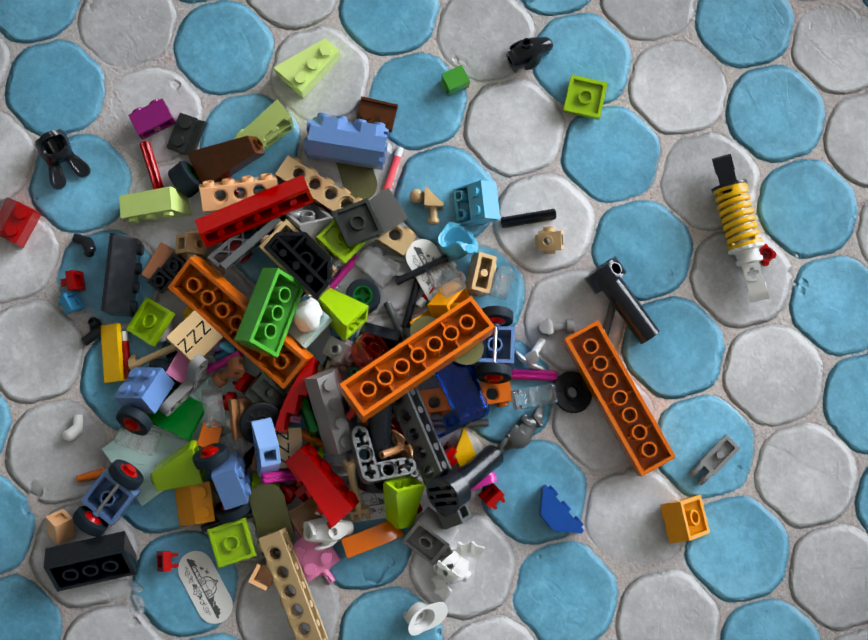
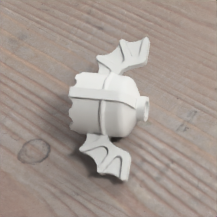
[431,541,485,602]

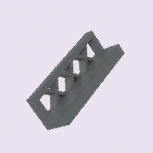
[207,217,282,275]

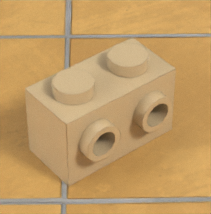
[466,252,497,297]

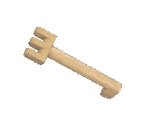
[128,344,178,370]
[343,458,371,522]

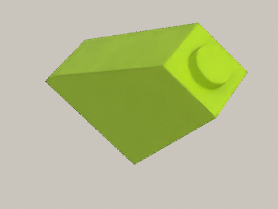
[318,288,369,341]
[150,439,206,491]
[383,476,425,529]

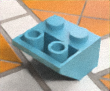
[453,180,500,226]

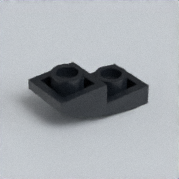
[147,252,187,294]

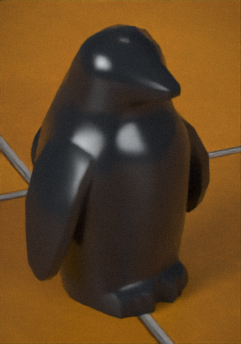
[506,37,553,73]

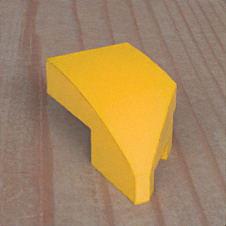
[454,428,476,467]

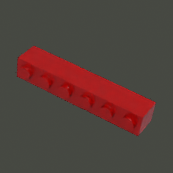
[195,175,314,248]

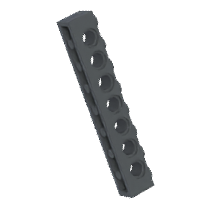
[392,386,472,530]

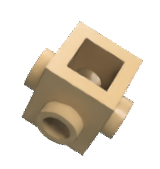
[535,226,564,254]
[175,231,207,259]

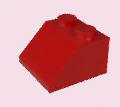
[0,197,41,248]

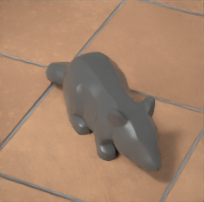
[497,406,543,453]

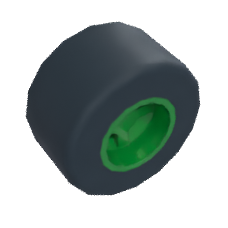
[346,278,381,314]

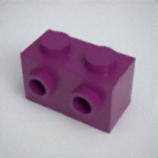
[128,98,176,140]

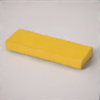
[101,323,125,383]

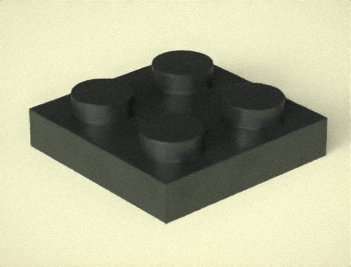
[332,198,383,248]

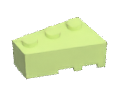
[273,38,341,98]
[234,99,295,150]
[119,187,191,224]

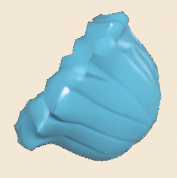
[437,222,478,259]

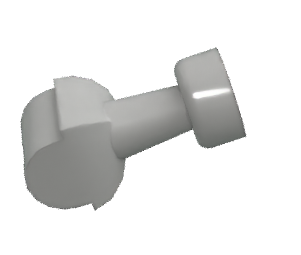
[538,318,575,337]

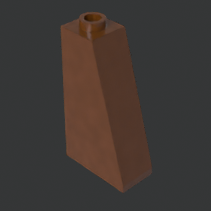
[187,136,265,184]

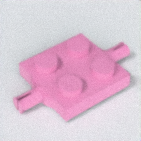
[293,528,341,585]

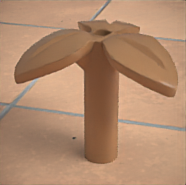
[379,430,413,460]

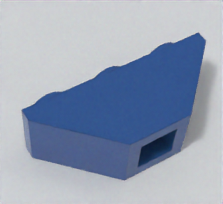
[539,485,584,534]

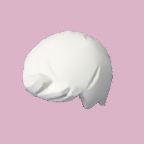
[293,296,323,332]

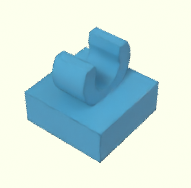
[58,291,85,315]

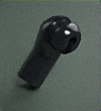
[72,233,96,257]
[81,317,102,346]

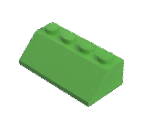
[234,268,304,358]

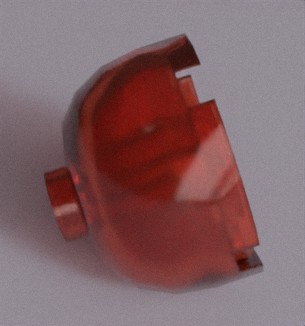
[351,332,389,369]

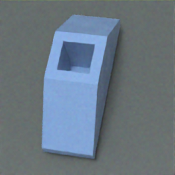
[251,417,281,477]

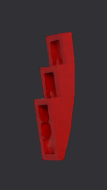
[275,357,320,435]

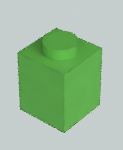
[440,65,470,96]

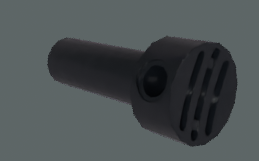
[584,256,660,344]
[358,403,393,494]
[426,445,504,515]

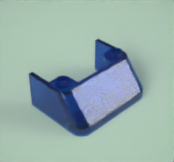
[432,361,490,439]

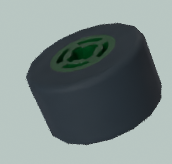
[168,161,201,198]

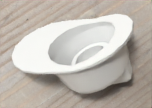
[403,602,448,636]

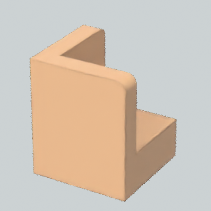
[45,509,75,545]
[248,562,273,591]

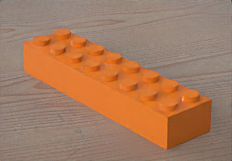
[167,256,315,389]
[339,296,495,423]
[562,320,676,477]

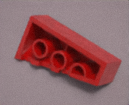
[285,442,360,529]

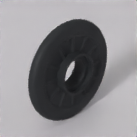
[552,371,592,413]
[239,402,280,444]

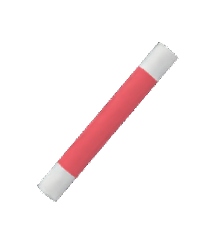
[382,146,403,191]

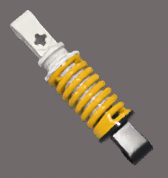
[711,153,770,303]

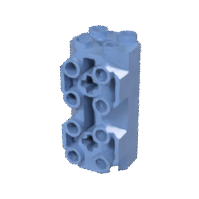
[303,113,389,170]

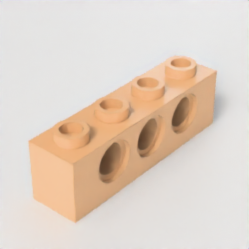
[199,173,278,212]

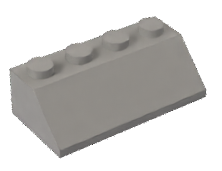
[304,366,358,455]

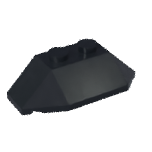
[264,232,333,300]

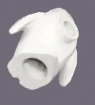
[303,511,354,550]

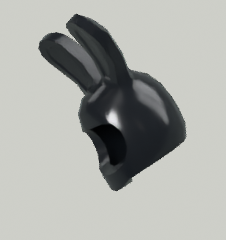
[35,129,91,190]

